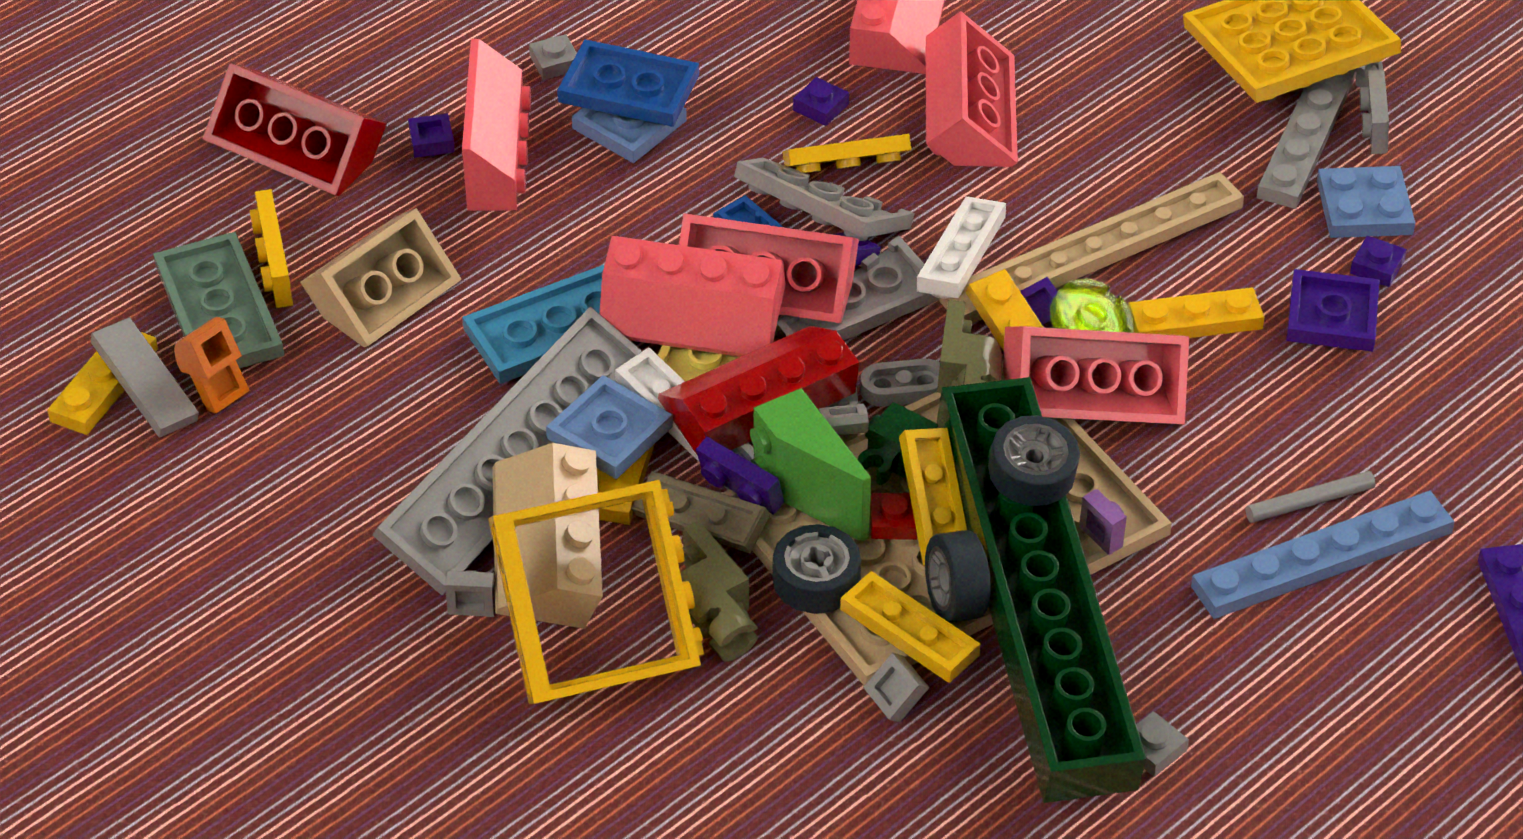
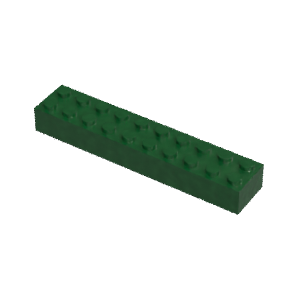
[937,377,1146,803]

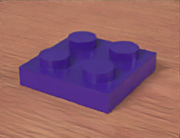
[1286,269,1380,352]

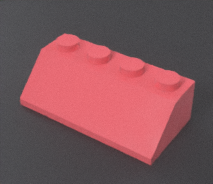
[849,0,945,74]
[925,11,1018,167]
[462,39,531,211]
[679,213,859,323]
[599,236,786,357]
[1003,326,1189,424]

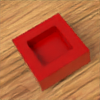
[871,493,917,540]

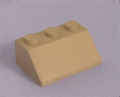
[300,208,462,347]

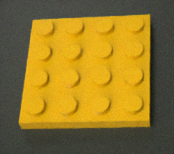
[1183,0,1401,103]

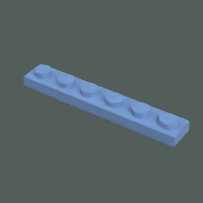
[1191,490,1455,619]

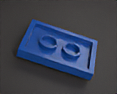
[557,39,699,127]

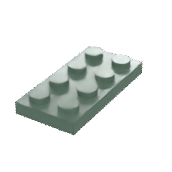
[153,232,284,368]

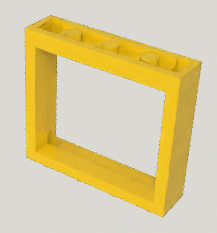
[488,480,704,704]

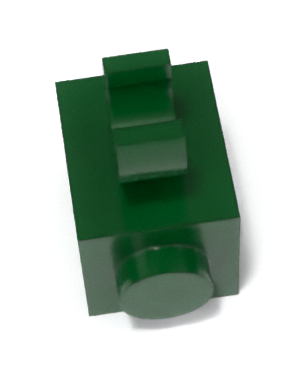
[857,402,939,485]

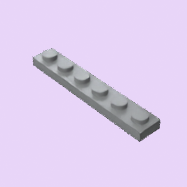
[1257,68,1357,209]

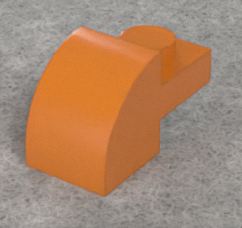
[174,317,250,413]

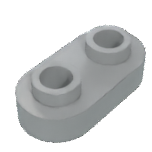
[860,359,940,407]

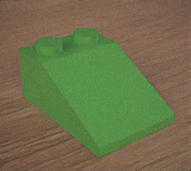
[750,388,871,542]

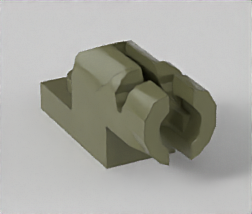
[937,300,1003,393]
[681,520,758,662]

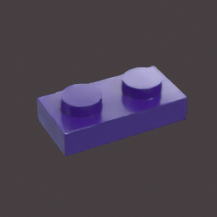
[696,437,784,515]

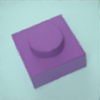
[1079,489,1127,555]

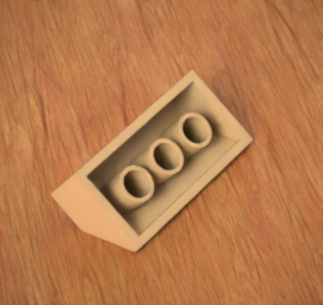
[492,443,603,629]

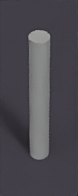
[1245,471,1375,523]

